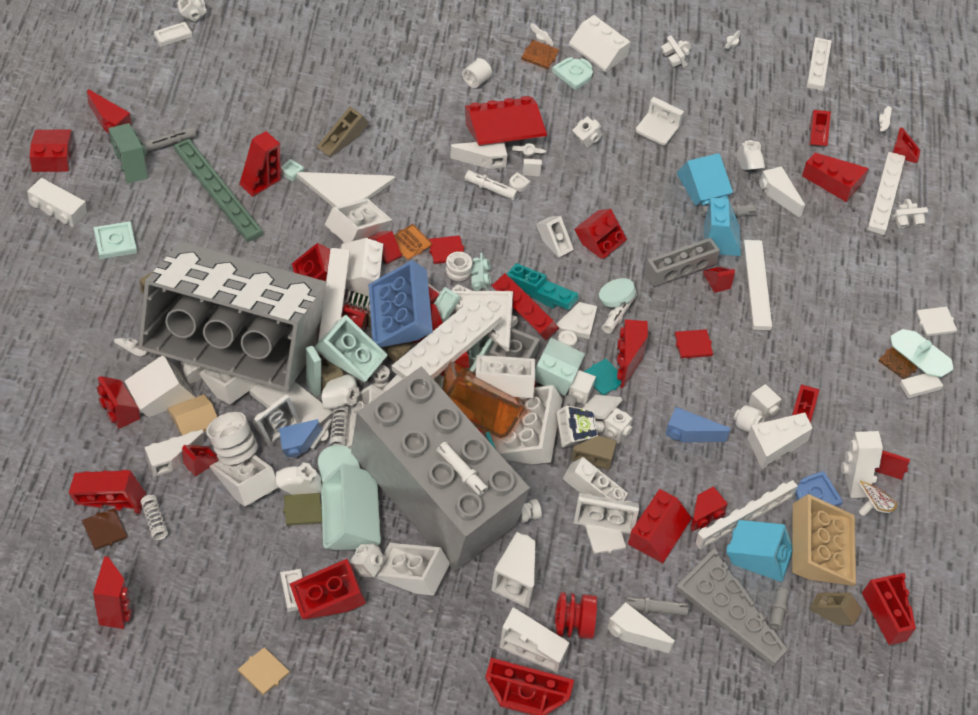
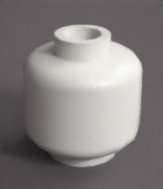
[734,405,765,432]

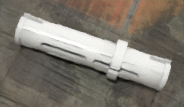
[465,170,518,201]
[602,292,637,334]
[436,442,488,496]

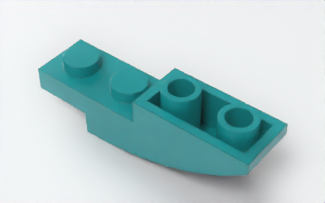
[506,263,579,310]

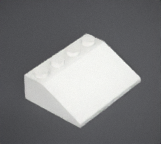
[491,385,562,464]

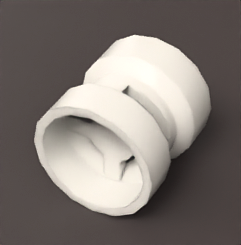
[519,499,542,523]

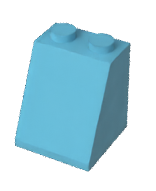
[677,153,733,206]
[704,197,741,256]
[727,520,792,582]

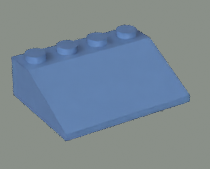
[368,260,433,347]

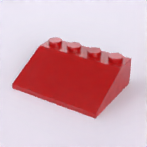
[465,96,547,145]

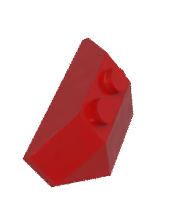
[485,658,574,715]

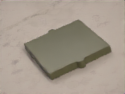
[283,493,322,526]

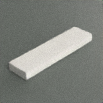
[807,37,832,91]

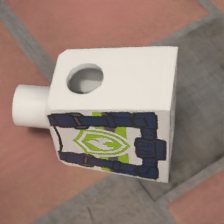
[556,406,604,448]

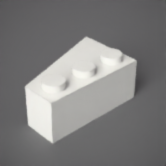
[747,413,813,470]
[841,431,883,498]
[499,607,569,673]

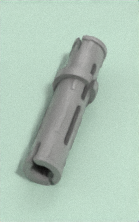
[142,126,196,153]
[701,203,757,218]
[625,596,689,616]

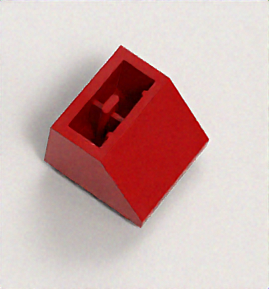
[574,209,627,259]
[96,376,140,429]

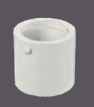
[462,58,492,88]

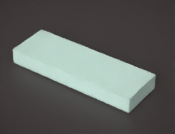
[306,346,321,397]

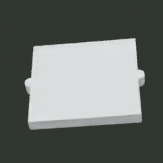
[916,307,957,336]
[583,395,622,419]
[585,525,626,554]

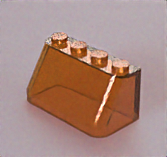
[442,361,525,438]

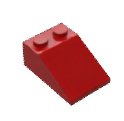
[29,129,72,172]
[289,559,367,620]

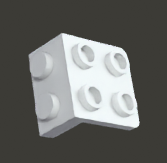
[636,97,684,146]

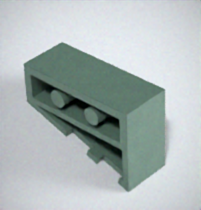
[108,123,148,184]

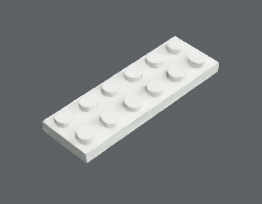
[392,298,502,379]

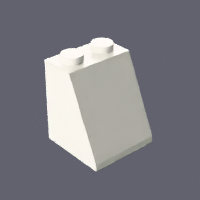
[125,356,195,417]
[491,532,535,608]

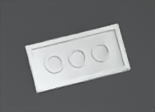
[249,381,333,426]

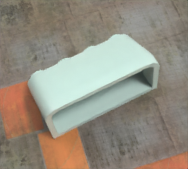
[321,463,381,550]

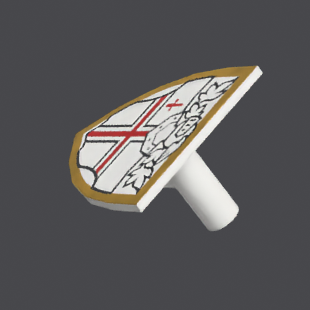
[858,481,897,516]

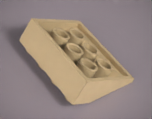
[792,494,856,586]

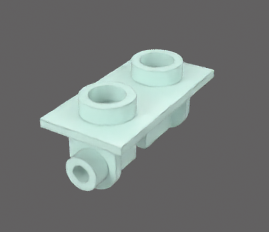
[471,252,491,291]

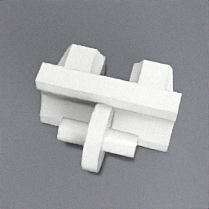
[661,35,691,68]
[891,199,928,229]

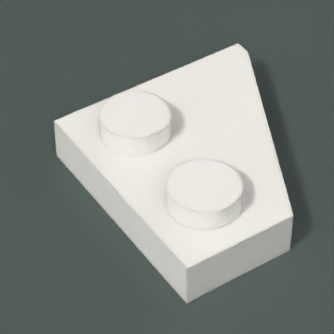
[556,302,597,339]

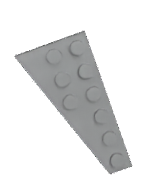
[676,548,787,667]

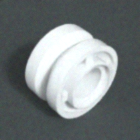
[446,252,472,281]

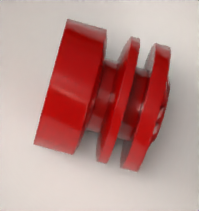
[554,592,597,640]

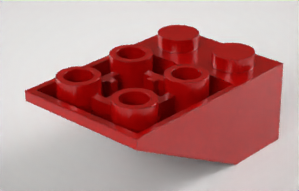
[617,319,648,388]

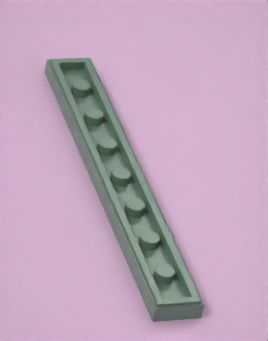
[173,139,263,243]

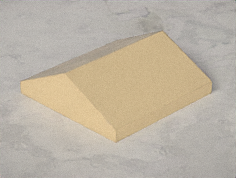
[167,394,217,436]

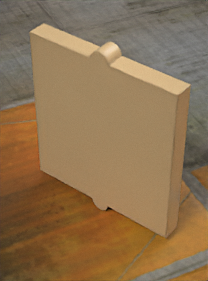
[238,647,290,695]

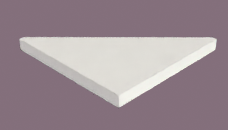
[297,172,395,207]
[440,291,513,351]

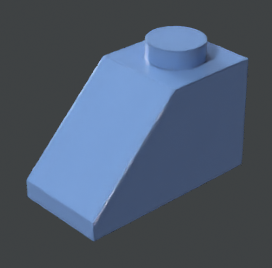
[279,419,322,457]

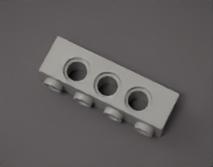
[644,237,720,287]

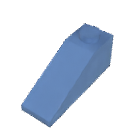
[665,407,731,442]

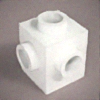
[177,0,207,22]
[572,116,603,148]
[603,408,633,444]
[350,544,386,577]

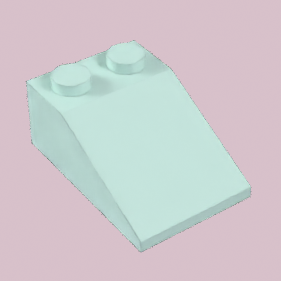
[314,315,387,382]
[535,338,585,396]

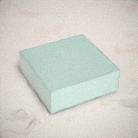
[281,159,304,182]

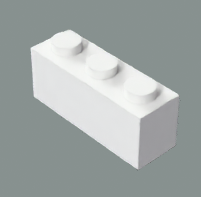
[27,178,87,227]

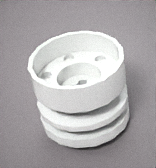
[206,412,258,465]

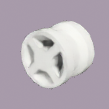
[370,365,390,389]

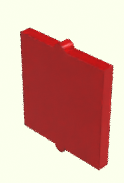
[428,235,465,264]
[674,329,713,359]
[875,450,910,480]

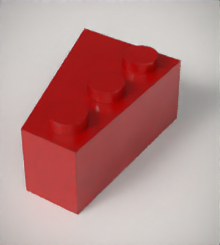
[239,131,281,197]
[802,152,869,202]
[69,470,146,514]
[862,573,916,645]

